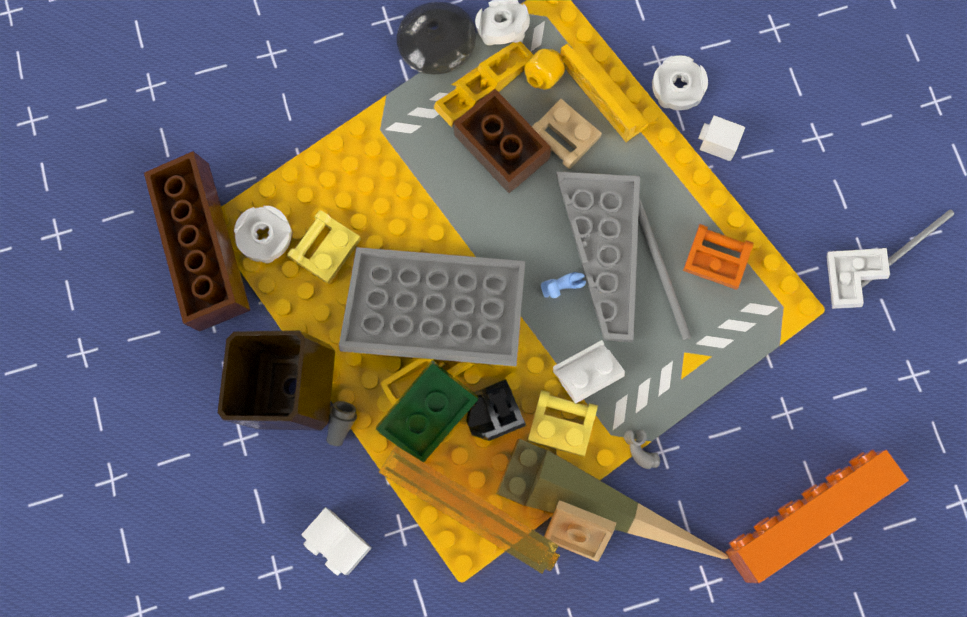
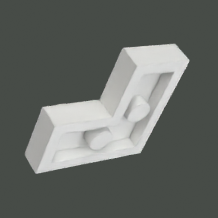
[827,248,890,309]

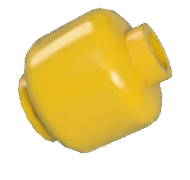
[524,49,565,90]

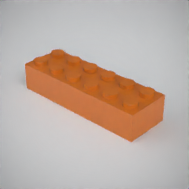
[725,449,909,583]

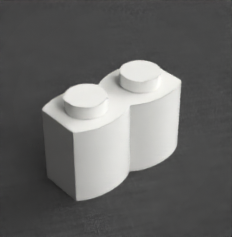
[301,507,372,576]

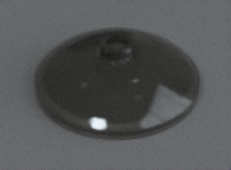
[397,2,476,75]

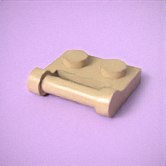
[532,99,602,169]

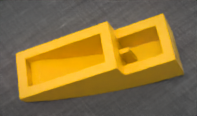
[380,358,475,406]

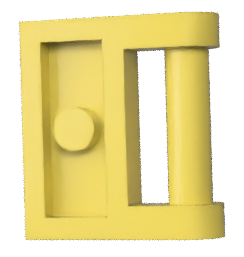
[287,210,361,284]
[528,390,598,457]

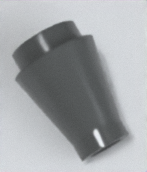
[326,401,357,446]

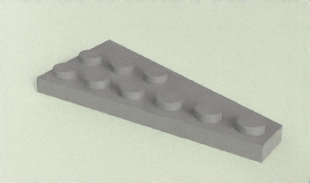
[556,172,640,342]

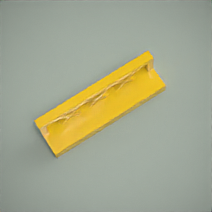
[560,43,649,142]

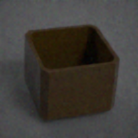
[217,330,335,431]

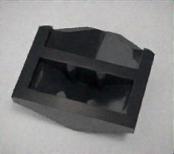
[466,379,526,441]

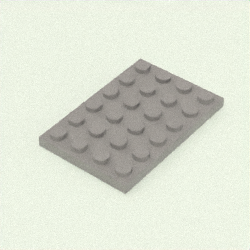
[339,247,525,366]

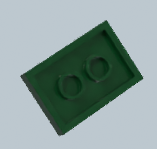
[376,360,478,464]

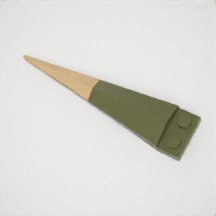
[496,439,729,559]

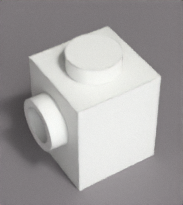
[698,116,745,161]

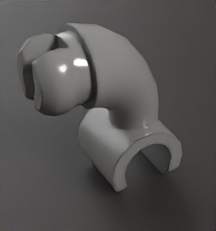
[624,430,660,469]

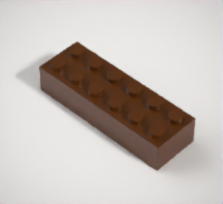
[144,151,251,332]

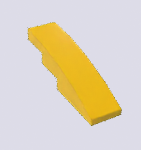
[434,41,533,127]

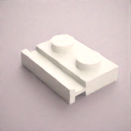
[553,340,625,404]

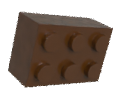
[453,89,551,193]

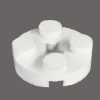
[475,0,530,45]
[652,56,708,110]
[234,206,293,263]

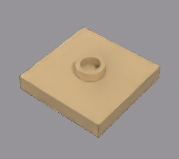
[543,500,616,562]

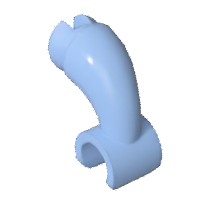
[541,272,586,298]

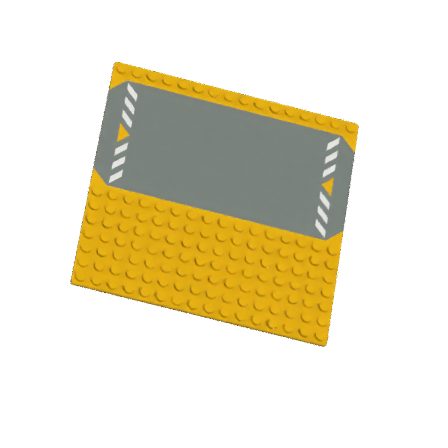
[221,0,825,582]

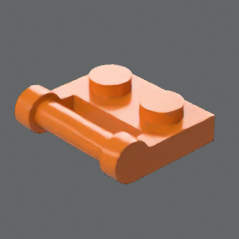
[683,224,754,290]

